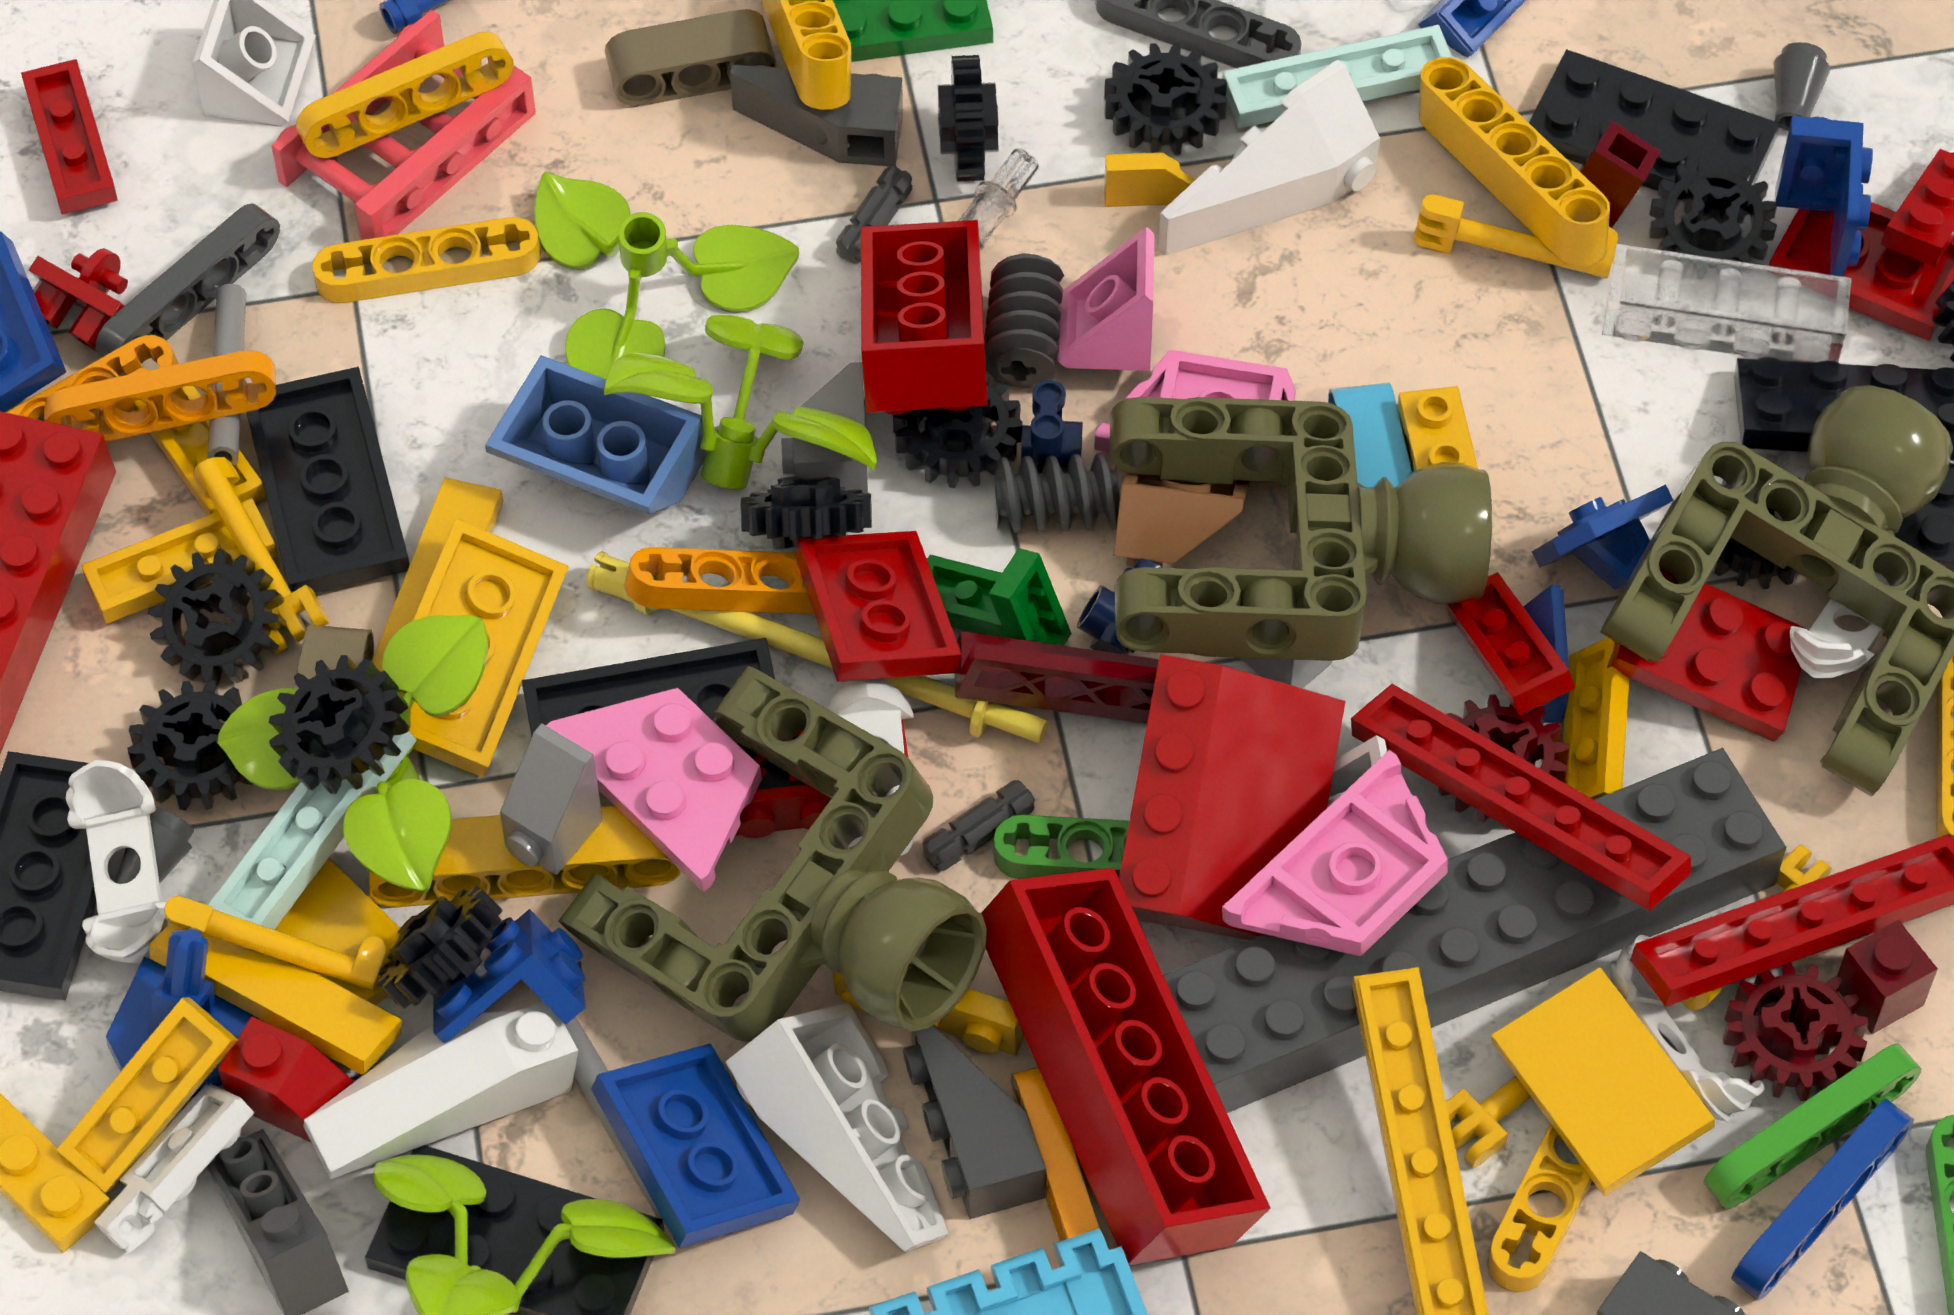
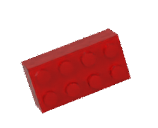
[861,220,988,415]

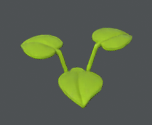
[534,172,799,379]
[604,315,877,490]
[218,615,488,893]
[373,1154,676,1315]

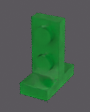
[927,548,1072,646]

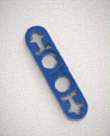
[1731,1099,1914,1301]

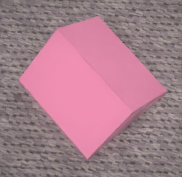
[1058,227,1154,371]

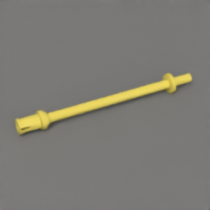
[586,551,1049,744]

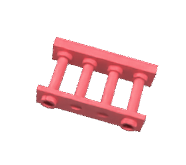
[271,9,536,240]

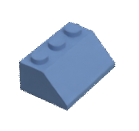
[485,355,706,514]

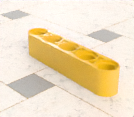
[761,0,851,110]
[1419,57,1610,267]
[368,806,681,907]

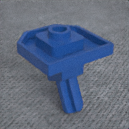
[1532,484,1674,590]
[106,928,259,1098]

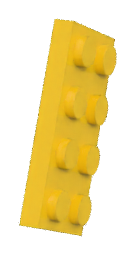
[398,518,569,778]

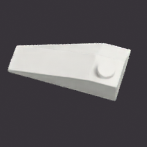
[1158,59,1380,255]
[304,983,578,1180]
[725,1002,949,1252]

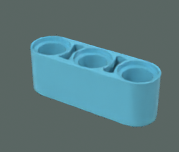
[1328,382,1412,488]

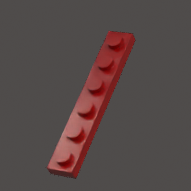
[1351,684,1691,911]
[1630,834,1954,1007]

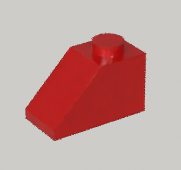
[218,1017,355,1142]

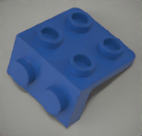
[1775,116,1873,284]
[433,909,585,1043]

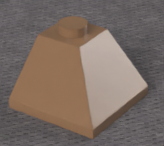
[1113,473,1249,567]

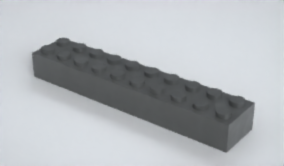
[1163,748,1787,1113]

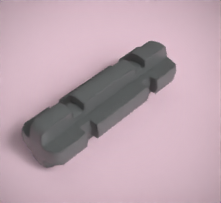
[836,166,912,264]
[922,780,1035,871]

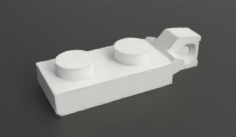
[94,1084,255,1253]

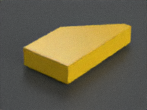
[1104,153,1197,207]

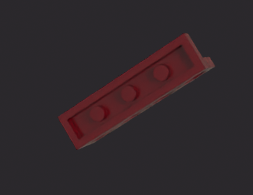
[955,631,1159,724]

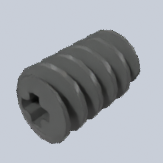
[985,253,1064,388]
[995,453,1119,534]

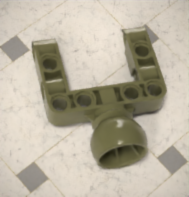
[1600,385,1954,796]
[1109,397,1492,661]
[558,666,987,1042]

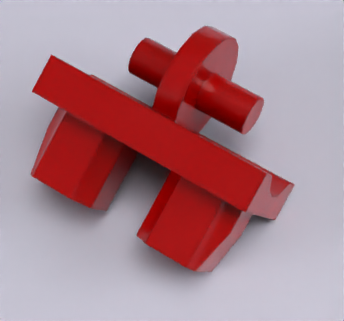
[28,248,128,352]

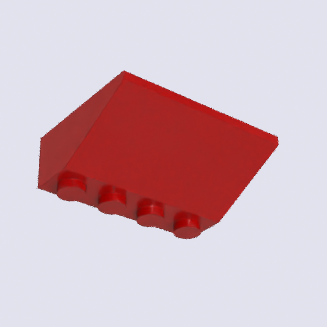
[1119,654,1346,940]

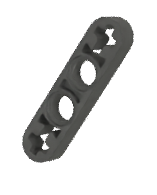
[1095,0,1301,68]
[96,203,280,357]

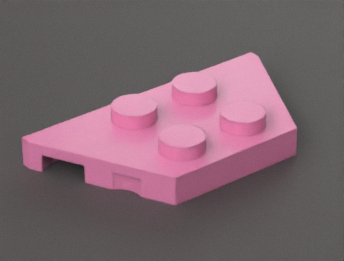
[1094,350,1296,452]
[546,688,762,892]
[1222,750,1448,956]

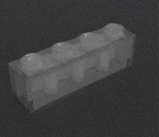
[1602,244,1852,363]

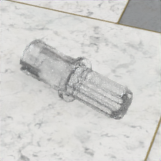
[958,148,1039,250]

